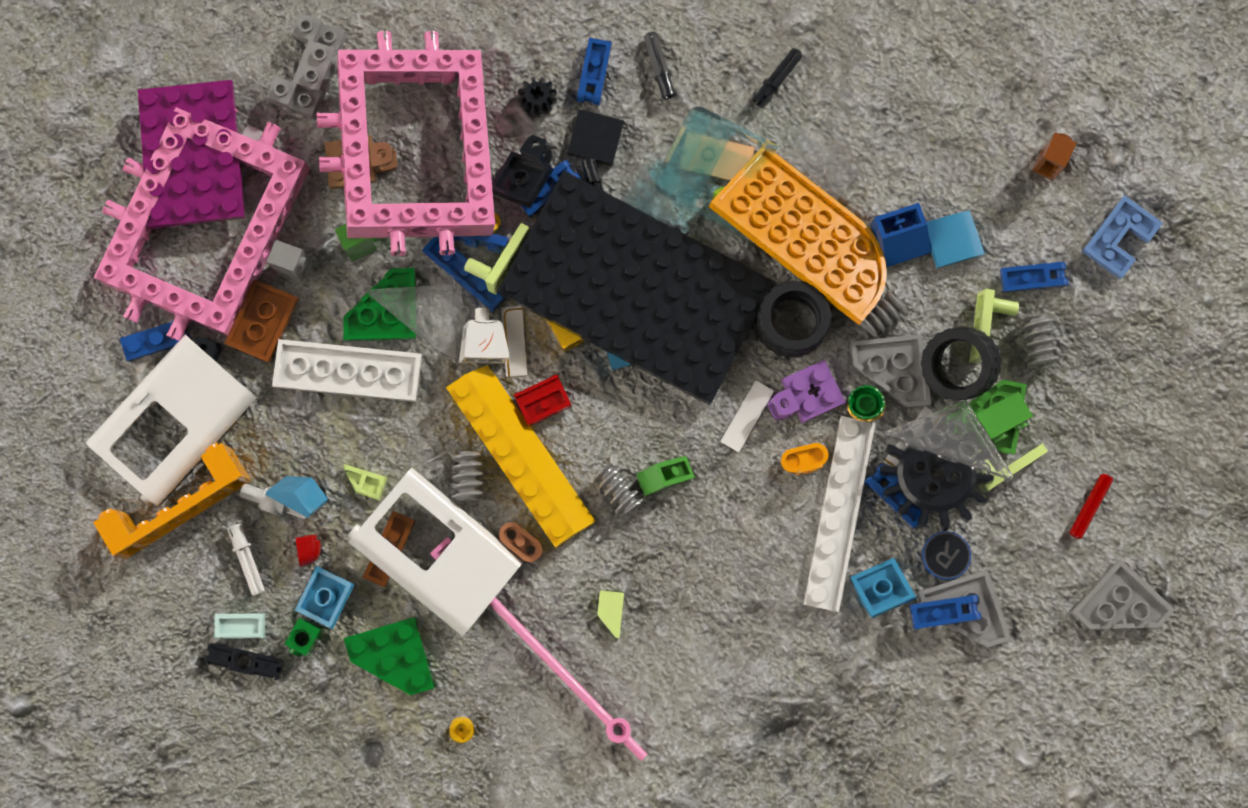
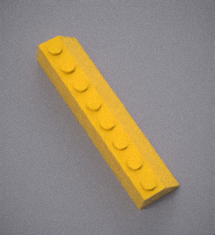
[446,365,596,549]

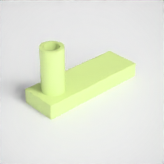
[464,223,530,295]
[969,289,1019,364]
[971,443,1048,493]

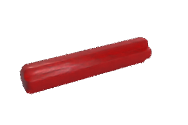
[1069,473,1113,539]

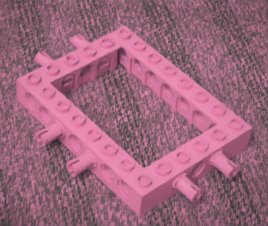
[317,31,495,256]
[94,107,310,341]

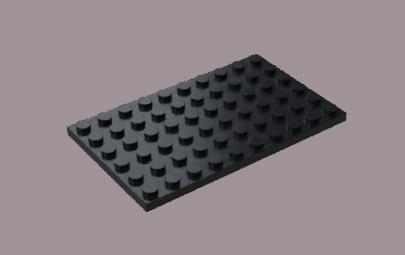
[497,170,774,406]

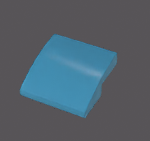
[927,210,985,269]

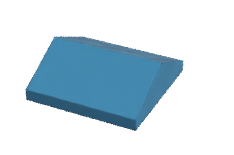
[265,476,328,518]
[850,558,916,618]
[295,566,355,629]

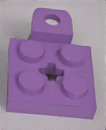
[767,360,846,423]

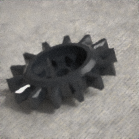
[879,419,994,531]

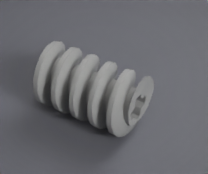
[854,293,908,340]
[1023,315,1059,367]
[452,451,483,502]
[593,463,644,517]

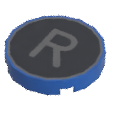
[922,531,971,580]

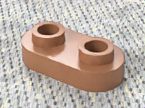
[499,522,543,562]

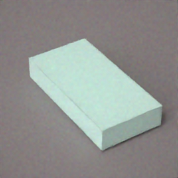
[214,614,265,639]

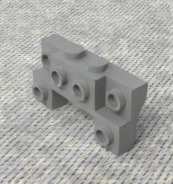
[266,13,347,120]

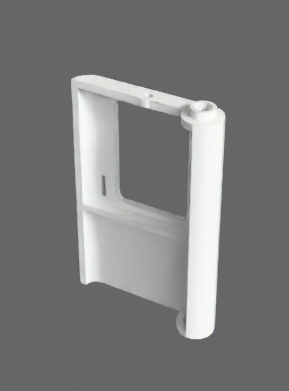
[85,334,257,507]
[348,468,524,636]

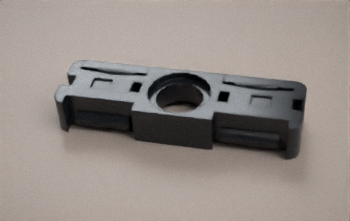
[204,643,284,680]

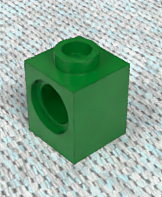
[284,618,324,658]

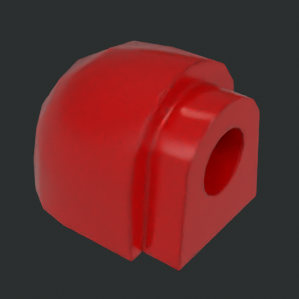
[295,534,321,568]

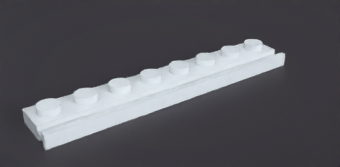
[803,416,875,612]

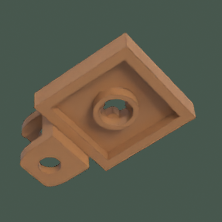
[324,135,398,190]

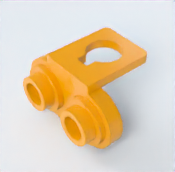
[780,443,828,476]

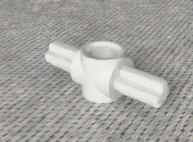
[240,484,307,519]

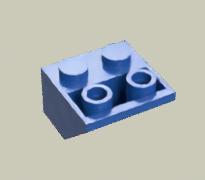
[870,203,931,268]

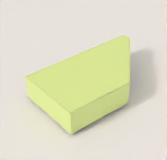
[343,464,388,501]
[597,590,624,638]

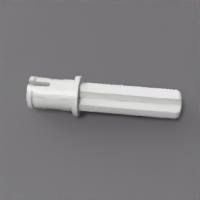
[226,523,264,595]

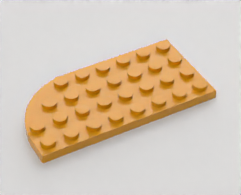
[708,144,886,325]

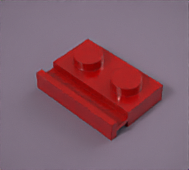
[514,374,572,427]

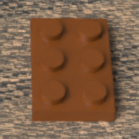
[224,279,299,364]

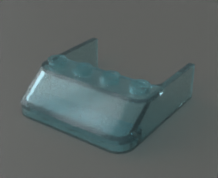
[654,107,779,233]

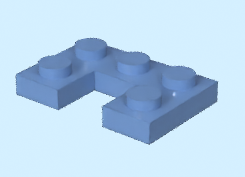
[1081,195,1163,280]

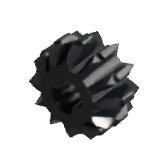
[518,76,557,117]

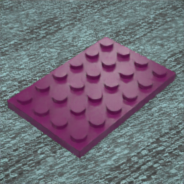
[137,79,245,229]

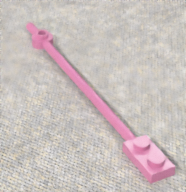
[430,537,647,761]

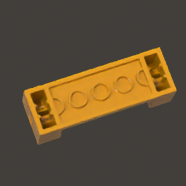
[93,443,252,559]

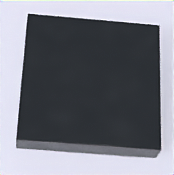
[567,109,624,166]

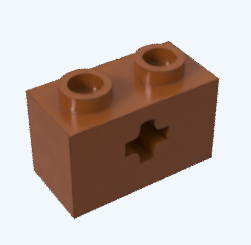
[1032,132,1077,181]

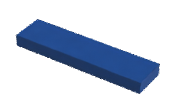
[421,237,506,312]

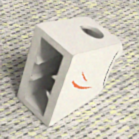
[459,308,509,364]

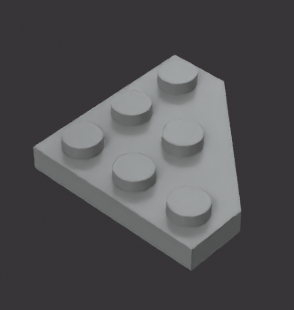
[849,334,932,408]
[1070,559,1175,630]
[917,570,1011,648]

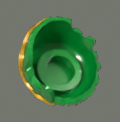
[848,385,886,422]

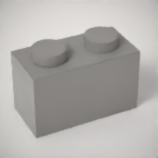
[266,240,312,282]

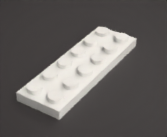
[272,339,422,402]

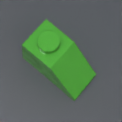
[636,456,695,496]

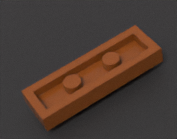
[362,511,416,588]

